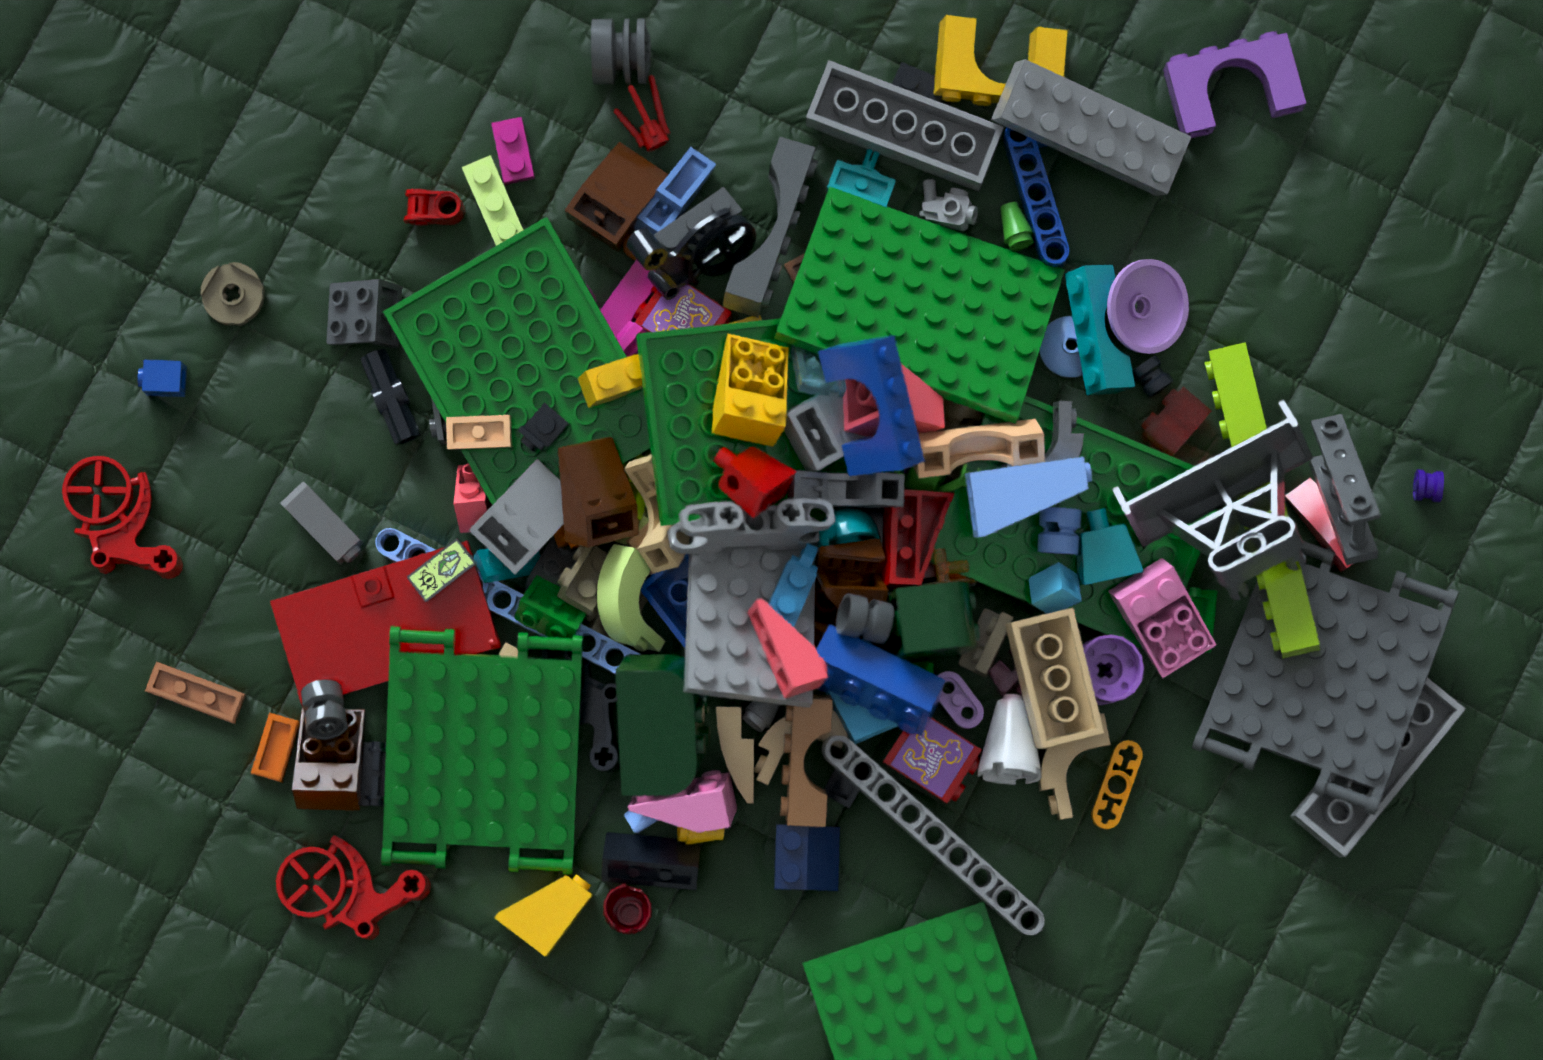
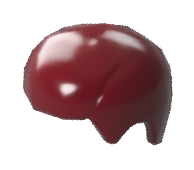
[603,884,652,935]

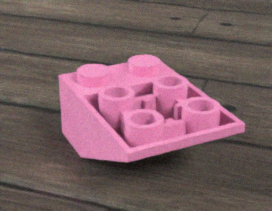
[1108,558,1217,678]
[628,770,737,832]

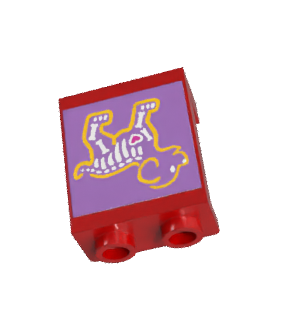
[633,284,732,333]
[882,717,981,804]

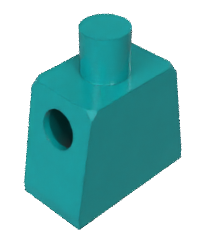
[1076,508,1143,585]

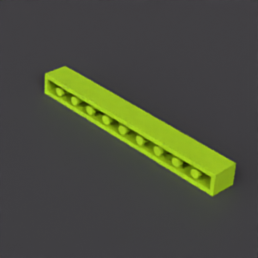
[1204,342,1320,659]

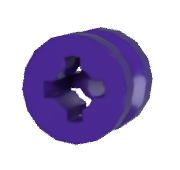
[1413,469,1444,503]

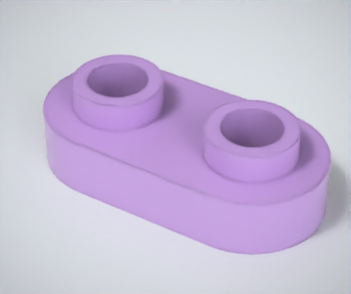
[938,671,984,729]

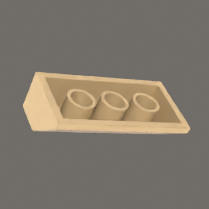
[1005,608,1104,749]

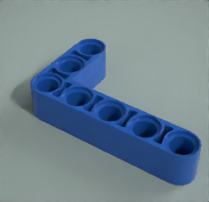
[1003,127,1069,268]

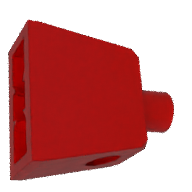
[714,447,796,518]

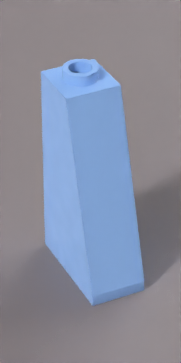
[965,457,1092,537]

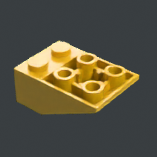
[712,334,789,447]

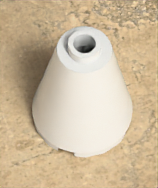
[977,694,1042,785]

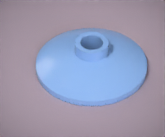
[1039,316,1083,378]

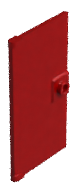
[270,540,501,707]

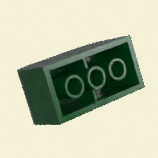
[884,582,980,663]
[615,654,711,796]

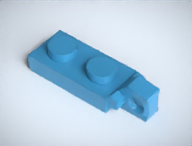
[768,543,818,627]

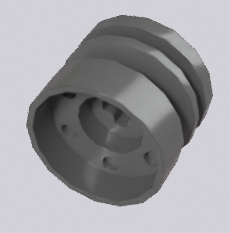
[591,18,651,85]

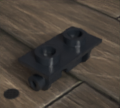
[360,742,386,807]

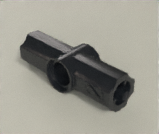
[360,348,421,446]

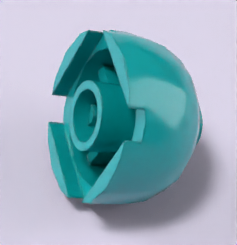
[817,507,881,548]

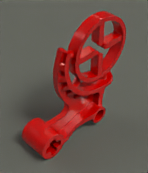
[62,456,183,579]
[276,835,431,940]

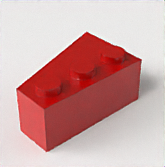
[882,489,955,590]

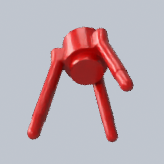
[614,75,671,152]

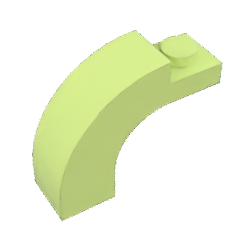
[597,544,665,652]

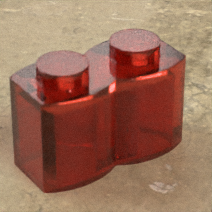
[1141,386,1212,457]

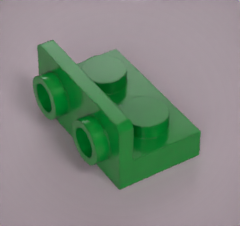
[514,575,587,638]

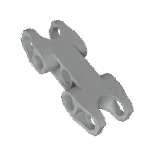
[668,499,836,554]

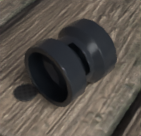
[1132,356,1174,399]

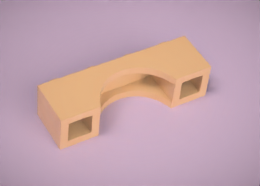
[913,419,1045,478]

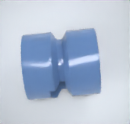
[1037,507,1082,555]

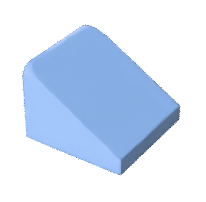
[624,811,658,834]

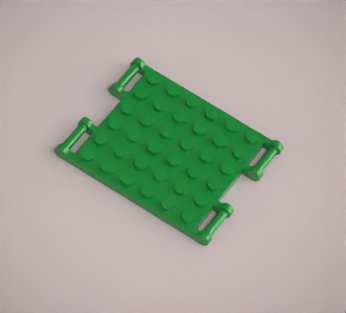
[381,626,583,875]

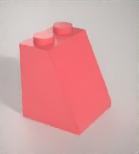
[842,364,945,437]

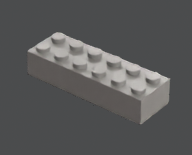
[991,59,1191,196]
[806,60,1004,192]
[1289,678,1465,858]

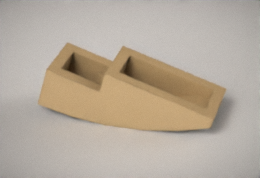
[716,707,754,804]

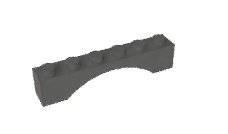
[723,137,818,318]

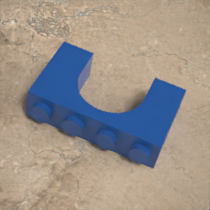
[818,335,925,476]

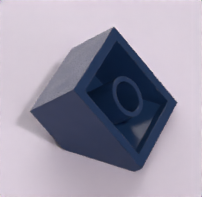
[775,824,840,891]

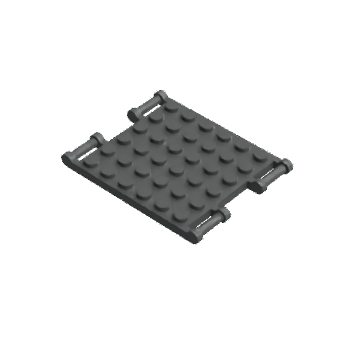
[1192,541,1459,815]

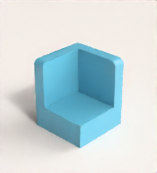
[1029,562,1082,614]

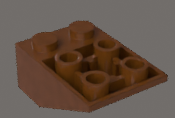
[564,142,669,252]
[558,436,639,547]
[292,708,365,810]

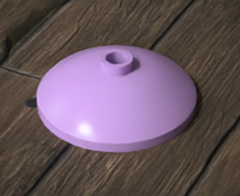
[1107,259,1189,354]

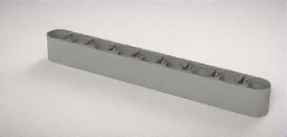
[821,735,1045,935]

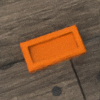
[251,713,300,783]

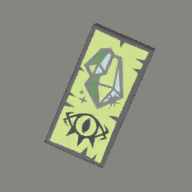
[407,538,477,602]

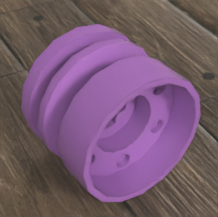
[1082,634,1144,706]

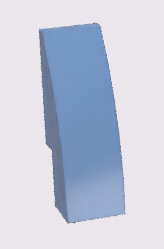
[634,147,716,235]

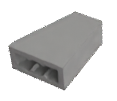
[280,481,363,564]

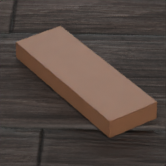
[145,662,246,724]

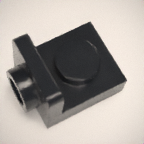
[518,402,569,452]
[824,752,869,808]

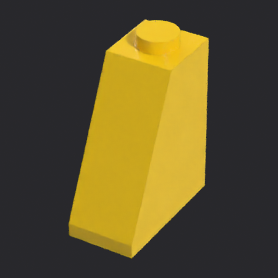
[494,874,593,957]

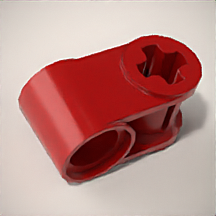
[404,189,465,225]

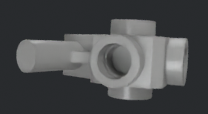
[919,179,978,232]

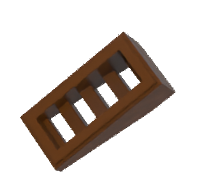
[814,538,885,574]

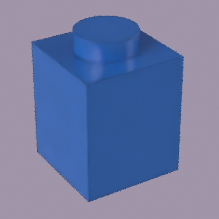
[138,360,187,397]

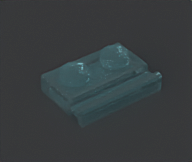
[791,345,846,398]

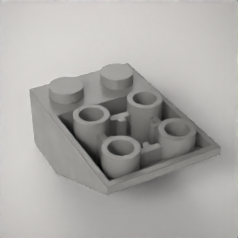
[784,380,866,472]
[469,459,564,574]

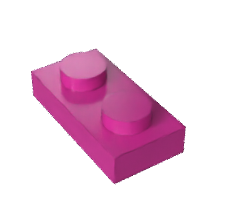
[491,117,535,185]

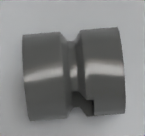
[836,593,894,644]
[301,679,348,739]

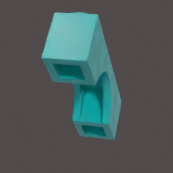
[1065,265,1135,395]

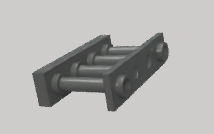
[1309,413,1381,565]

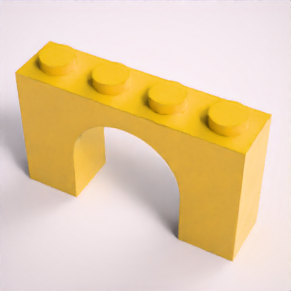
[934,15,1067,106]

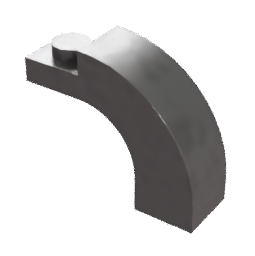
[1002,401,1084,468]
[788,470,905,508]

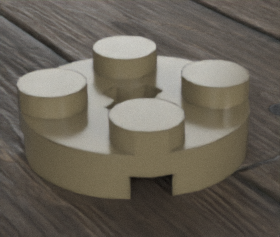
[201,262,265,326]

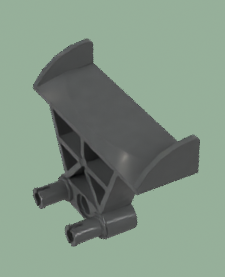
[1112,399,1313,600]

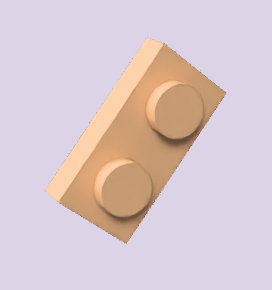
[446,415,512,450]

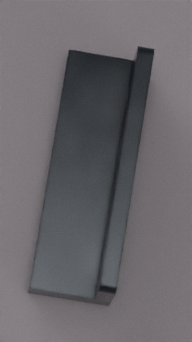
[601,832,701,890]

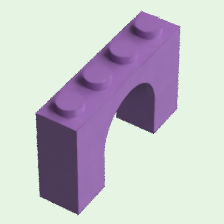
[1163,31,1306,138]

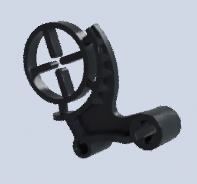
[627,208,757,300]
[528,649,620,773]

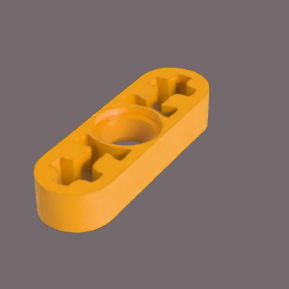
[1091,740,1143,829]

